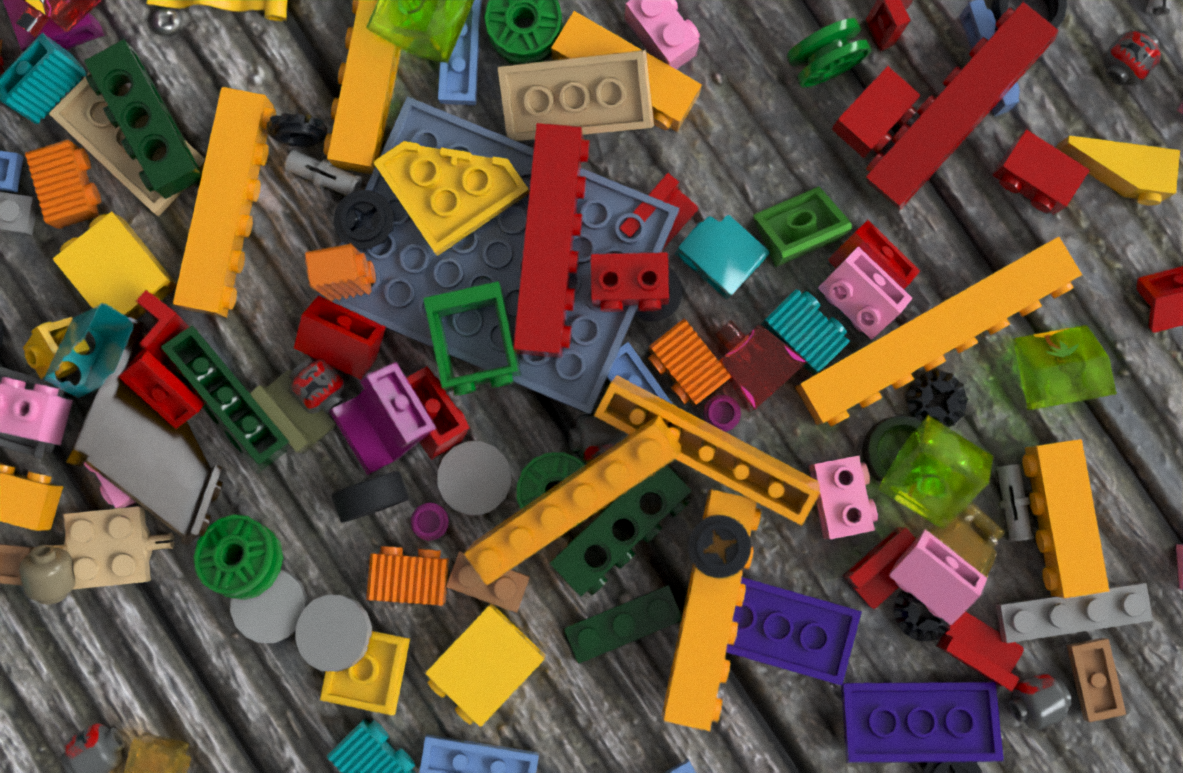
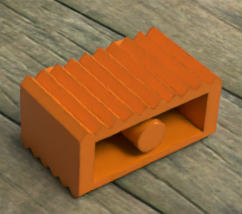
[25,139,101,229]
[305,244,376,301]
[647,318,731,407]
[366,546,449,605]

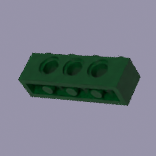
[84,39,202,199]
[161,325,289,474]
[550,464,691,597]

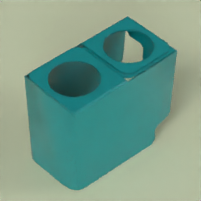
[674,215,770,299]
[44,303,133,398]

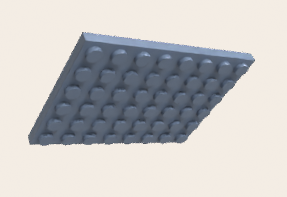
[317,96,679,415]

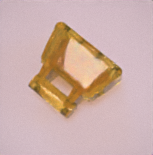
[927,502,1005,578]

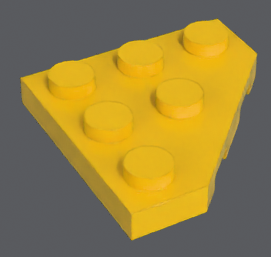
[373,141,530,256]

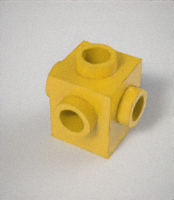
[23,317,90,380]

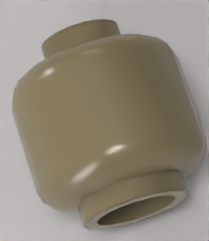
[19,545,75,605]

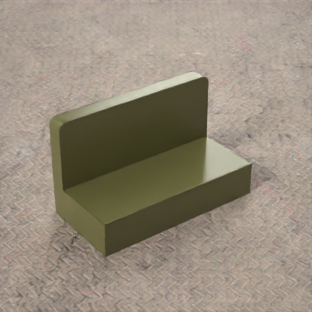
[249,370,337,454]

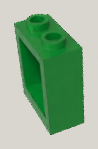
[423,281,521,396]

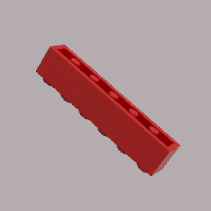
[866,2,1059,210]
[514,123,590,358]

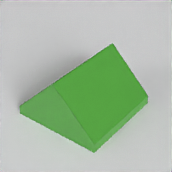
[753,186,852,267]

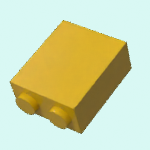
[52,211,177,320]
[425,604,546,728]

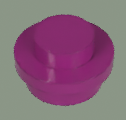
[703,395,741,432]
[411,503,449,541]

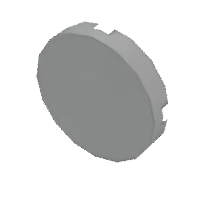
[437,441,512,515]
[230,569,308,643]
[295,594,372,672]

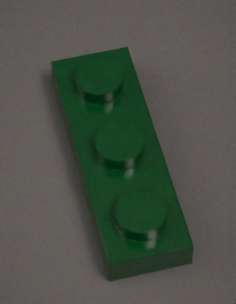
[564,584,682,664]

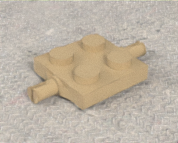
[51,506,175,590]

